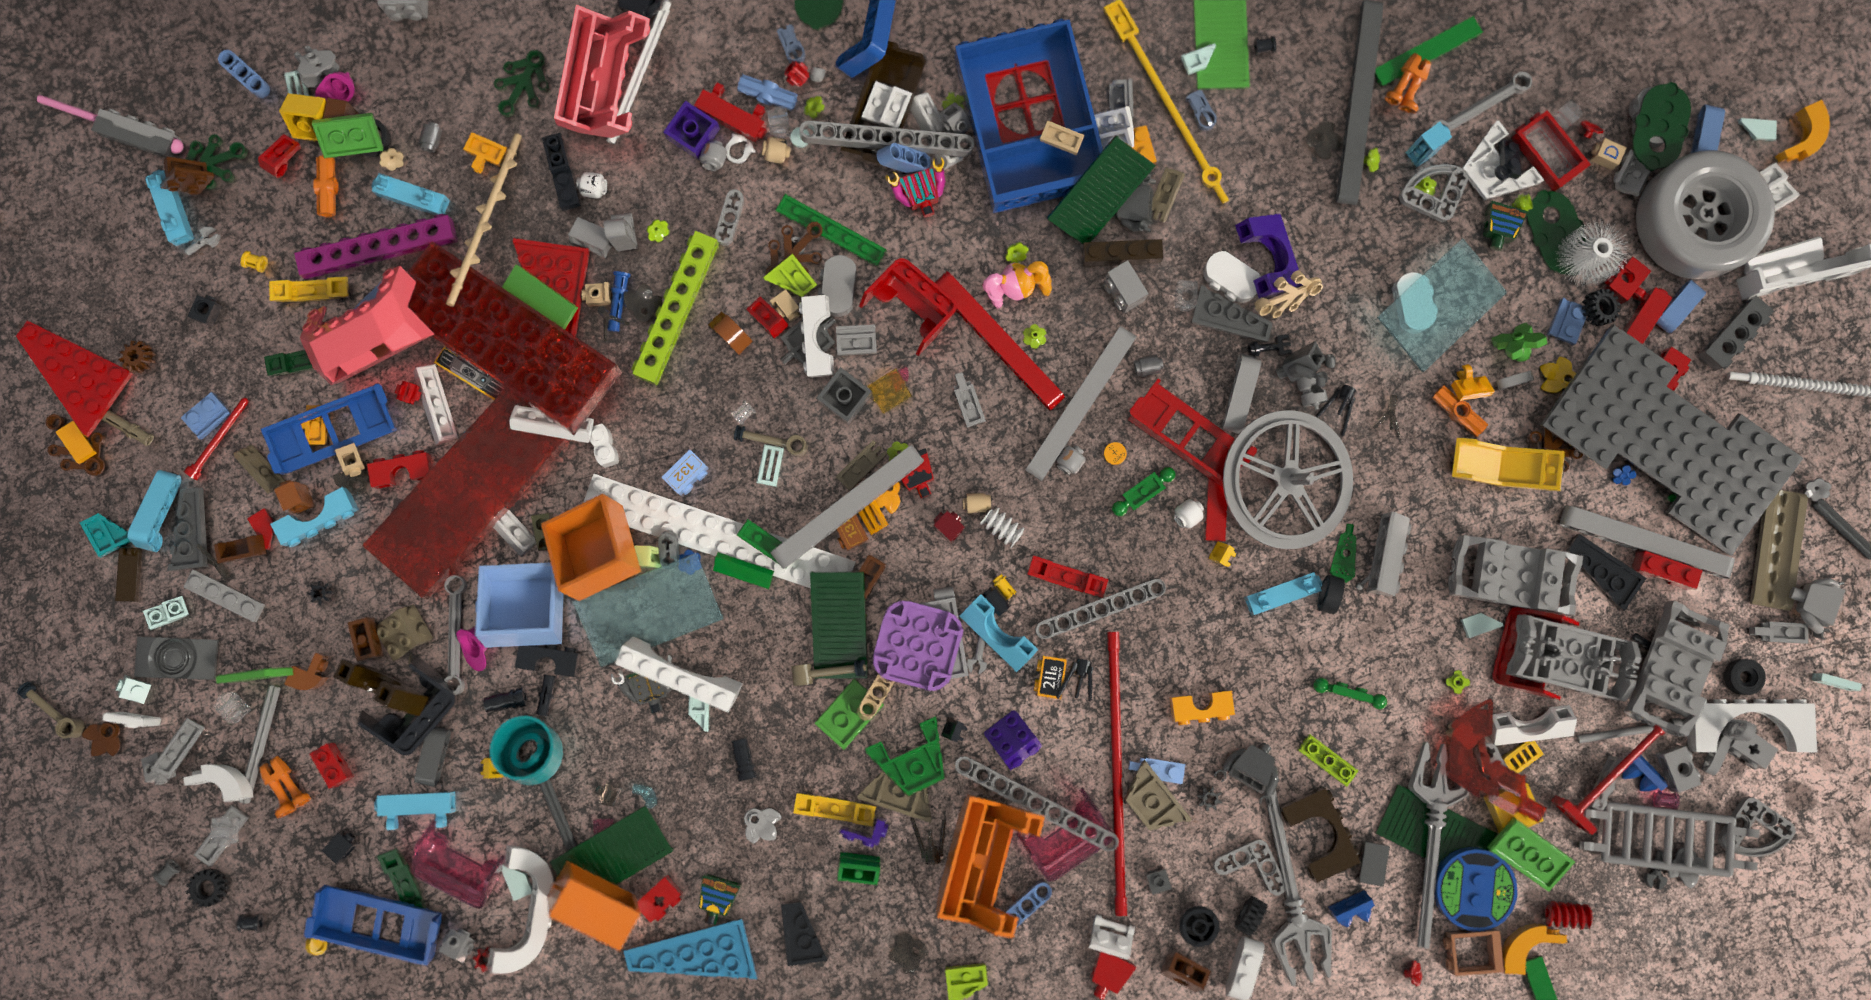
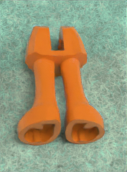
[1385,53,1431,114]
[259,756,311,819]

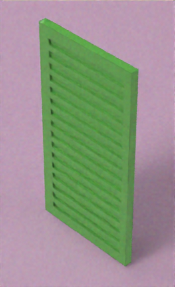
[1194,0,1250,90]

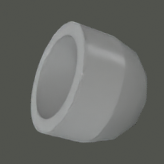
[810,67,826,82]

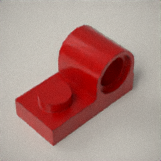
[258,134,301,178]
[746,296,789,339]

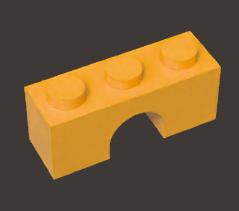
[1169,691,1235,725]

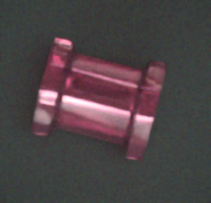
[1652,790,1680,810]

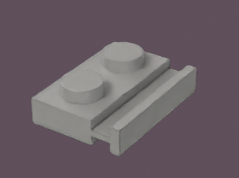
[836,324,877,356]

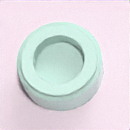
[790,127,809,148]

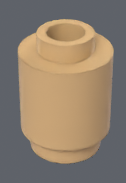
[963,493,991,514]

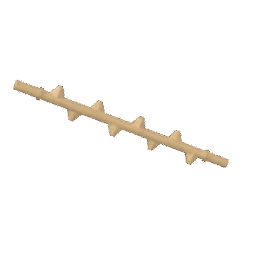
[446,133,522,307]

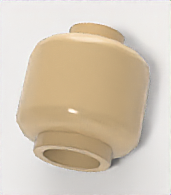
[761,136,791,164]

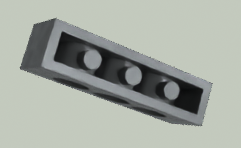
[1697,295,1774,371]

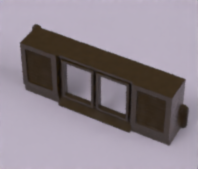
[840,41,926,168]

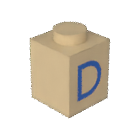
[1590,138,1626,170]

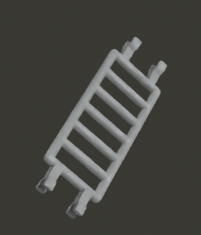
[1578,802,1760,878]

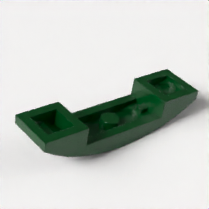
[264,350,314,376]
[377,848,427,916]

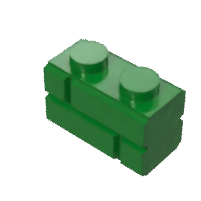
[837,852,880,885]

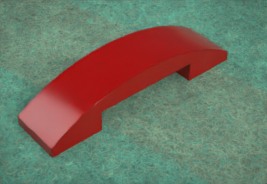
[1027,555,1109,598]

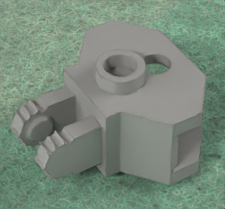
[294,45,340,88]

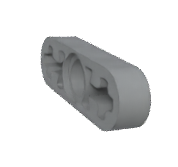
[715,189,744,246]

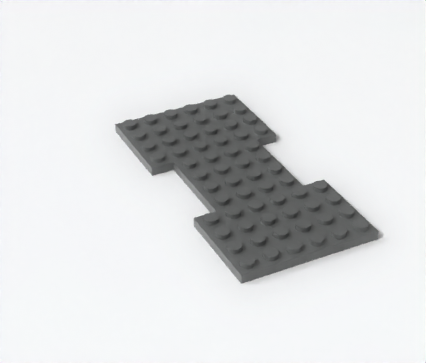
[1540,324,1804,556]

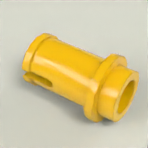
[993,574,1017,600]

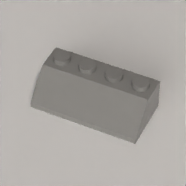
[1367,511,1411,597]

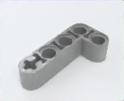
[604,212,637,252]
[1222,353,1261,434]

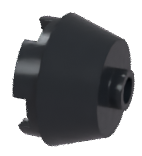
[1179,906,1220,947]

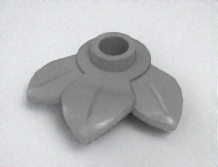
[744,808,782,844]
[1668,847,1708,888]

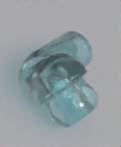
[632,784,658,809]

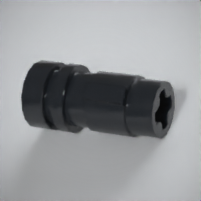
[483,687,528,713]
[731,738,758,782]

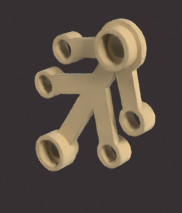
[1255,270,1323,318]

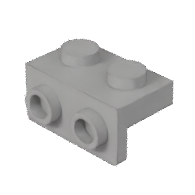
[1613,148,1651,197]

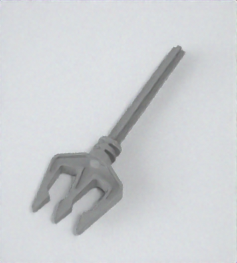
[1408,742,1469,948]
[1264,790,1332,986]

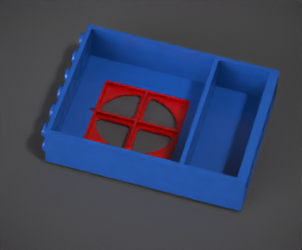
[954,19,1103,213]

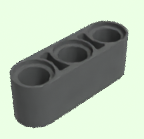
[414,727,451,787]

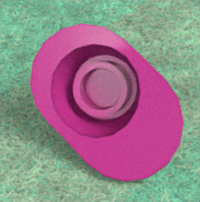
[315,72,355,102]
[457,626,487,671]

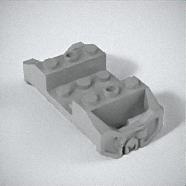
[1448,535,1583,616]
[1624,601,1730,737]
[1506,615,1641,702]

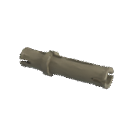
[102,410,154,446]

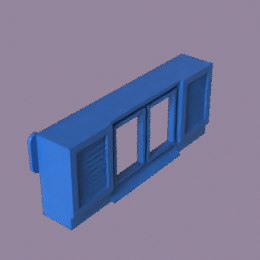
[261,384,398,475]
[304,884,442,966]

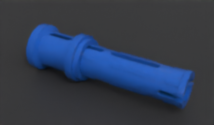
[607,271,631,332]

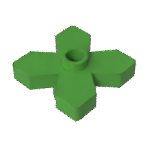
[1492,322,1547,362]

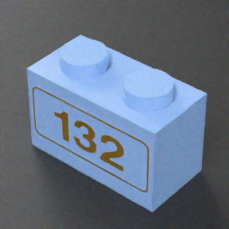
[662,450,709,496]

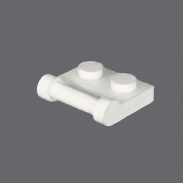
[1089,914,1135,960]

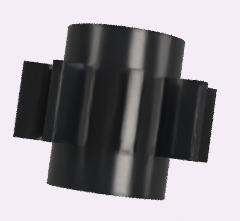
[307,581,335,606]

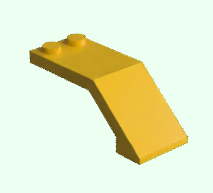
[1452,438,1565,491]

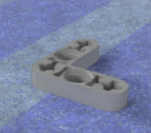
[1702,719,1757,776]
[1213,839,1285,895]

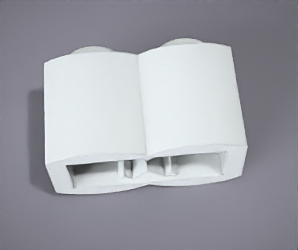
[590,423,619,468]

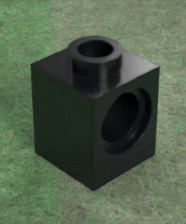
[187,295,223,327]
[321,831,359,864]

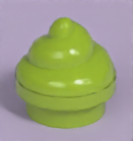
[1511,194,1533,211]

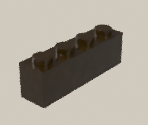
[1082,239,1163,267]

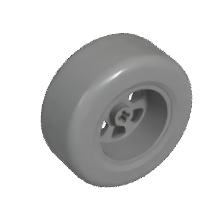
[1636,150,1775,279]

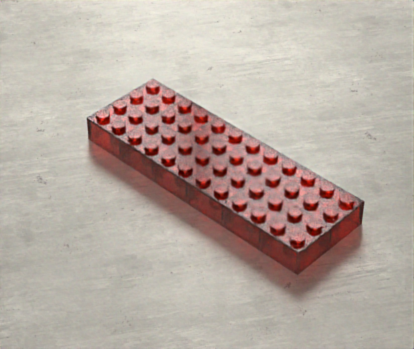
[407,241,622,436]
[362,366,585,600]

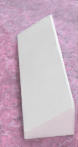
[910,92,963,169]
[1743,236,1824,278]
[413,364,458,445]
[509,405,594,443]
[468,485,536,557]

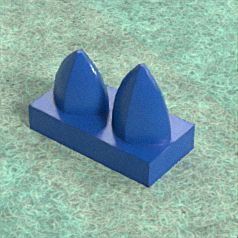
[1622,754,1668,792]
[1328,890,1375,927]

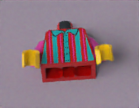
[885,157,945,218]

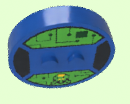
[1434,847,1518,931]

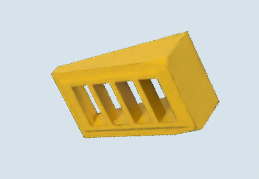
[1501,741,1543,776]

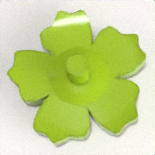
[941,92,965,110]
[804,95,825,119]

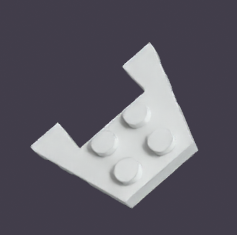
[1462,120,1544,200]

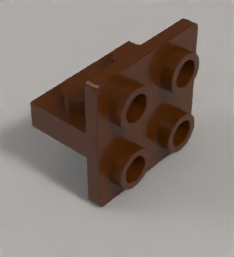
[160,156,214,195]

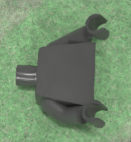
[1117,172,1156,232]
[1276,341,1336,387]
[1214,743,1279,807]

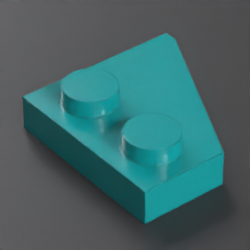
[80,513,131,558]

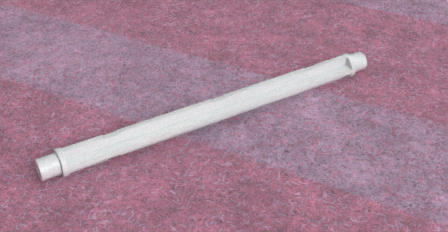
[607,0,671,144]

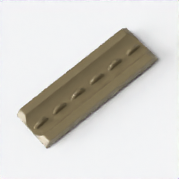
[1750,490,1808,611]

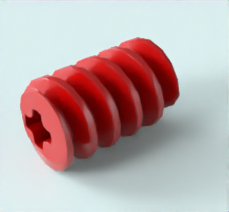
[1545,901,1593,930]

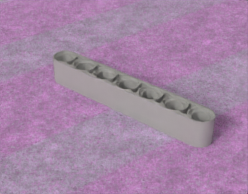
[1035,579,1166,639]

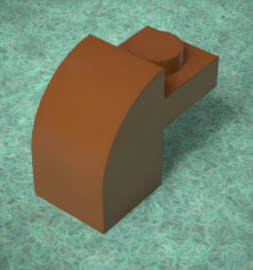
[708,311,753,355]
[284,653,329,690]

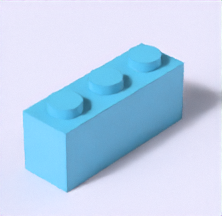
[1405,122,1452,167]

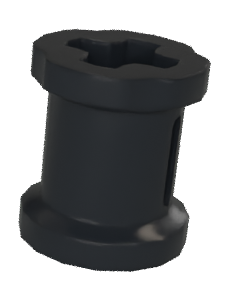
[1254,36,1277,56]
[237,914,264,933]

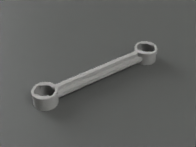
[1429,72,1532,132]
[444,575,467,695]

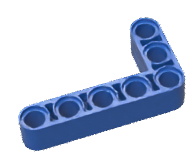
[835,0,896,78]

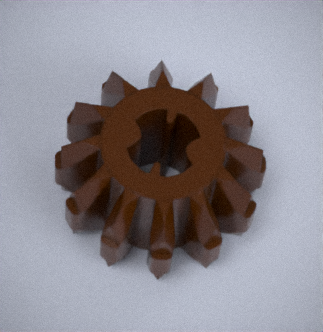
[118,340,156,374]

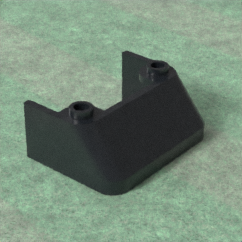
[357,653,456,755]

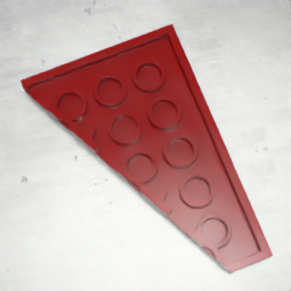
[513,238,590,365]
[16,320,133,438]

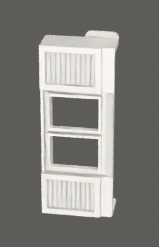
[1736,244,1871,300]

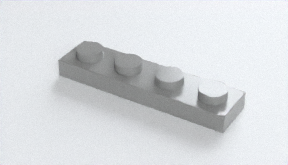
[183,569,266,622]

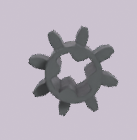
[1197,787,1222,812]

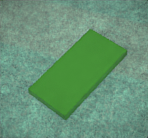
[496,264,578,340]
[1488,817,1575,892]

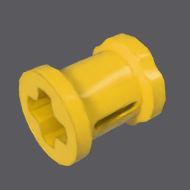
[240,250,268,273]

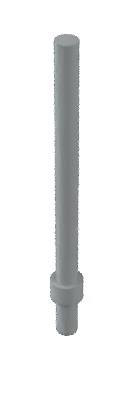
[1577,718,1686,743]

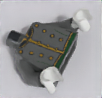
[611,655,672,714]

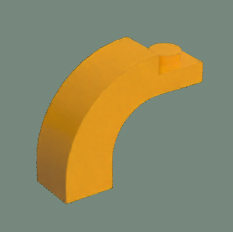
[1775,100,1830,163]
[1502,923,1567,975]

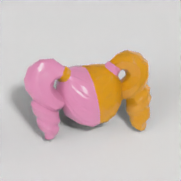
[983,261,1052,309]

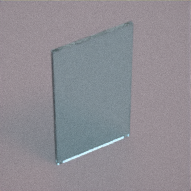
[1377,238,1507,372]
[573,553,724,667]

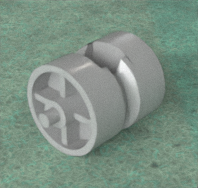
[1296,377,1328,410]

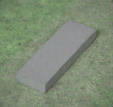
[151,718,205,780]
[194,805,249,867]

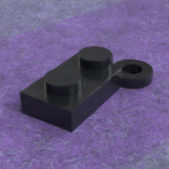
[1494,138,1522,181]

